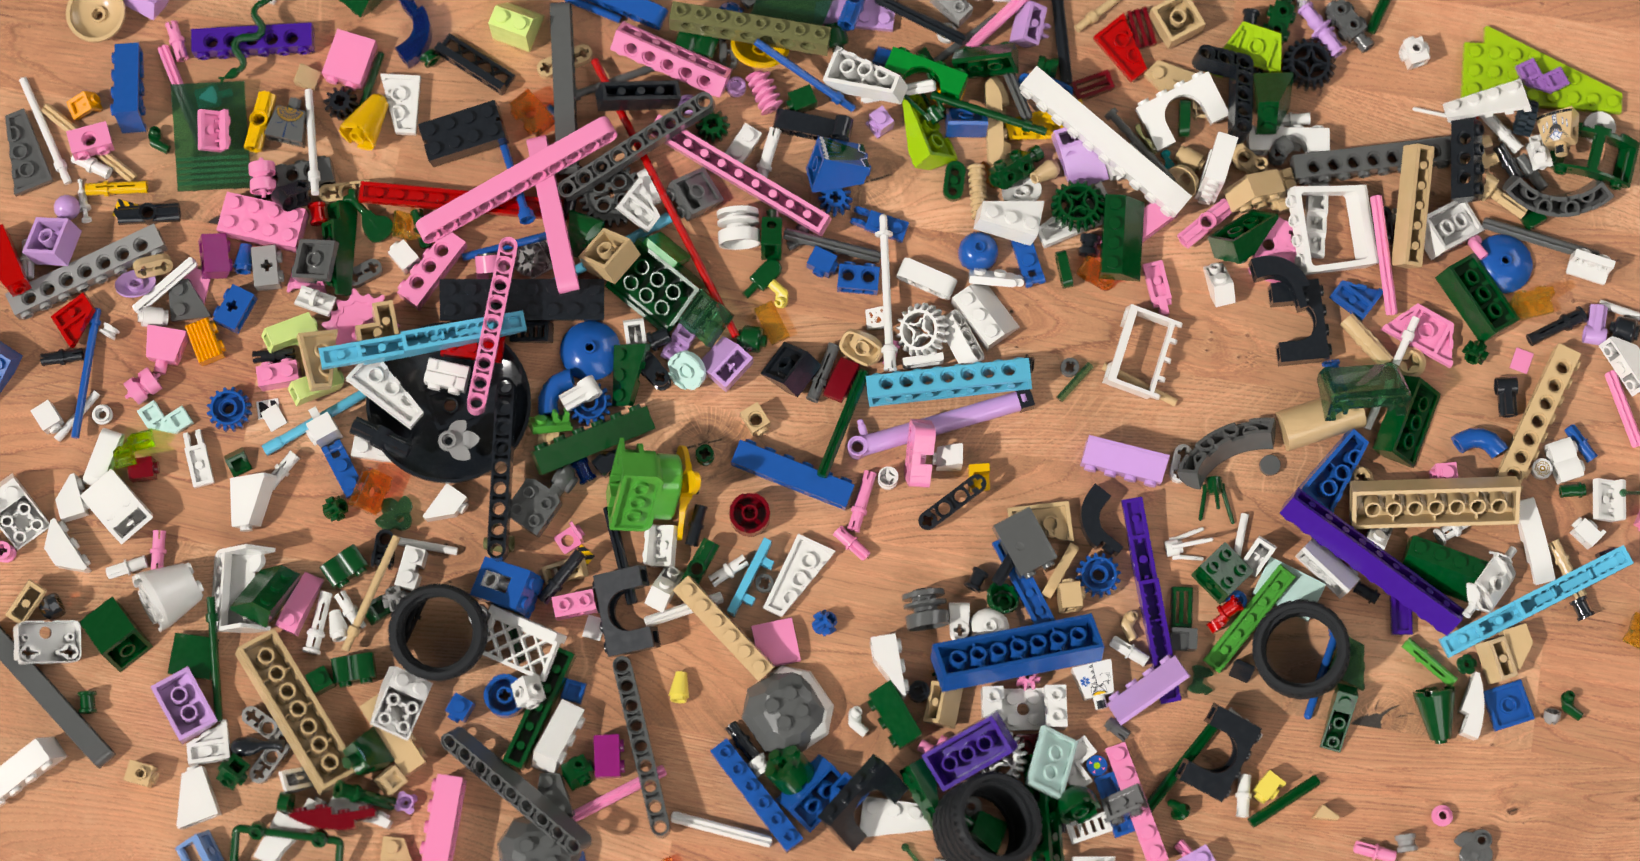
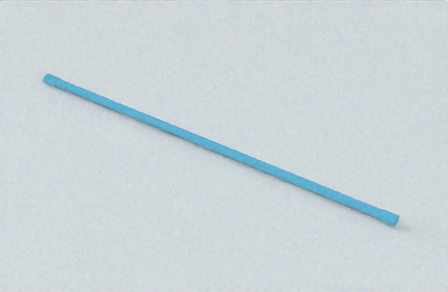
[261,212,673,456]

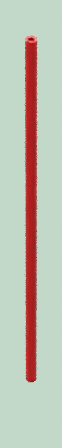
[591,58,740,339]

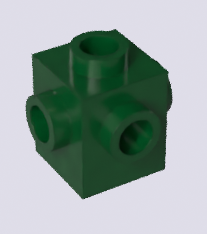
[216,753,251,790]
[561,754,595,791]

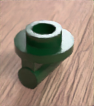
[1168,799,1191,820]

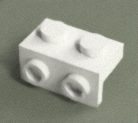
[1566,248,1616,285]
[1593,478,1626,522]
[642,524,678,567]

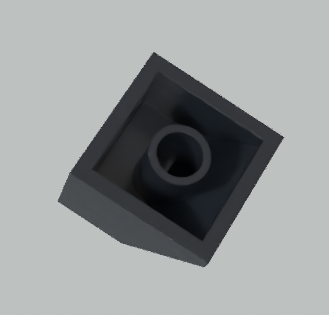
[760,342,821,397]

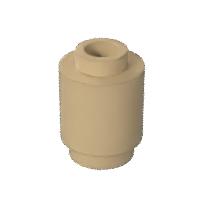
[1174,145,1205,172]

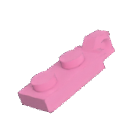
[1142,260,1172,317]

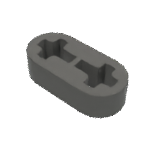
[719,38,738,71]
[352,259,383,288]

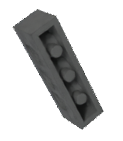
[250,156,336,200]

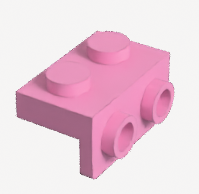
[198,109,231,152]

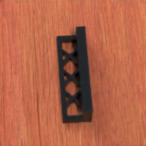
[434,33,516,96]

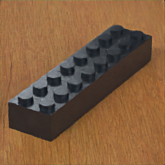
[440,279,604,321]

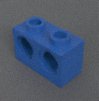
[837,261,880,295]

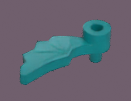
[1160,149,1175,170]

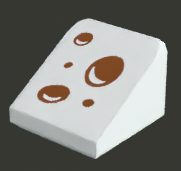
[865,306,884,330]

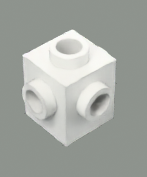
[1399,36,1430,70]
[511,676,546,709]

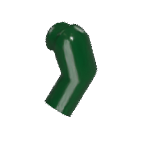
[148,126,171,155]
[1560,690,1584,721]

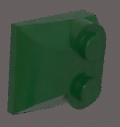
[566,210,605,258]

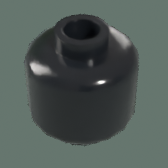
[1609,316,1640,343]

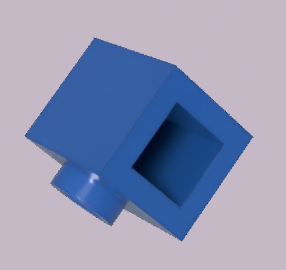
[807,245,839,278]
[445,692,476,723]

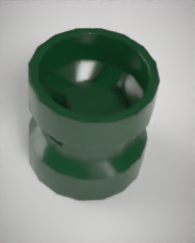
[1037,55,1059,78]

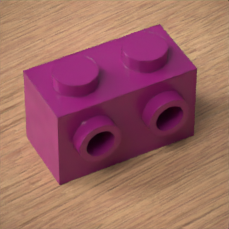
[198,233,233,279]
[594,734,625,779]

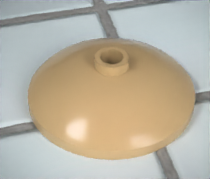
[66,0,126,43]

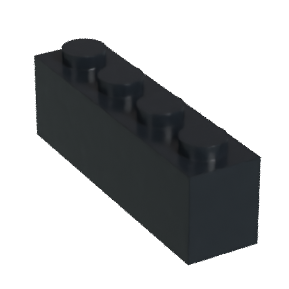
[595,80,681,111]

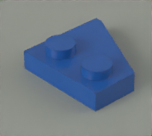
[1329,280,1383,322]

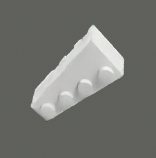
[823,45,908,104]

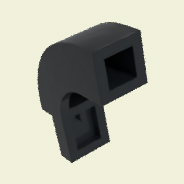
[1248,256,1310,313]
[1080,483,1123,556]

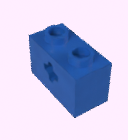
[213,284,258,334]

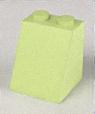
[488,2,544,52]

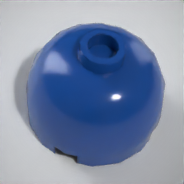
[958,231,998,270]

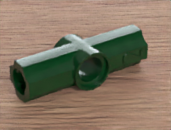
[679,537,720,585]

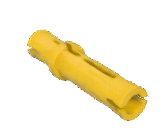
[85,180,148,197]

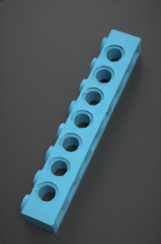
[866,357,1032,407]

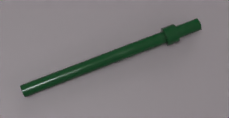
[930,91,1047,136]
[205,596,223,722]

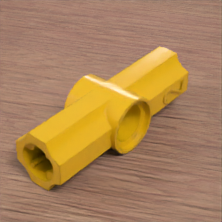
[244,91,276,153]

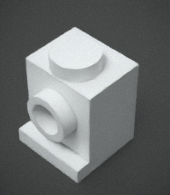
[1569,517,1606,550]

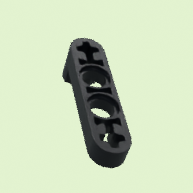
[918,474,987,530]

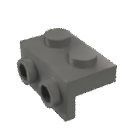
[1100,784,1149,826]

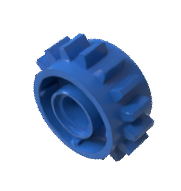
[569,383,612,426]
[207,387,252,432]
[1075,553,1121,598]

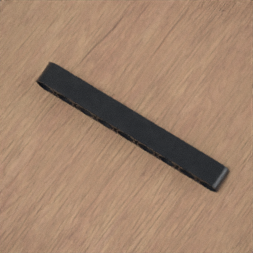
[487,377,517,562]

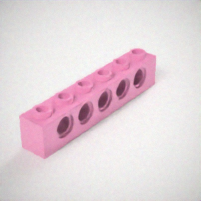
[610,21,732,98]

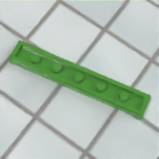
[1203,564,1296,673]

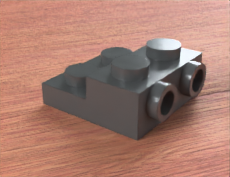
[666,167,724,222]
[291,239,339,283]

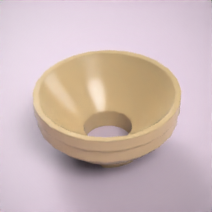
[1168,165,1199,199]

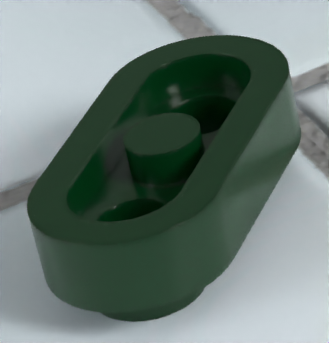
[943,161,966,202]

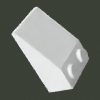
[1424,201,1484,260]

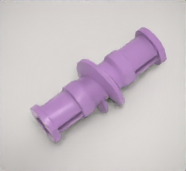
[1297,2,1347,58]

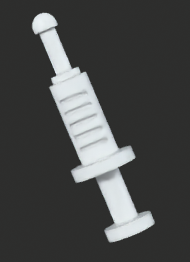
[77,179,92,223]

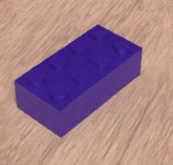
[921,710,1019,792]

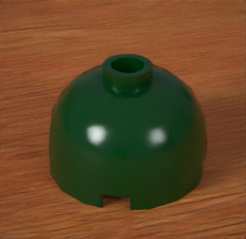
[1057,785,1101,825]

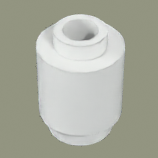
[137,306,168,327]

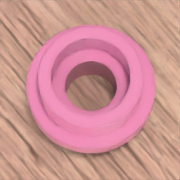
[1431,805,1453,826]

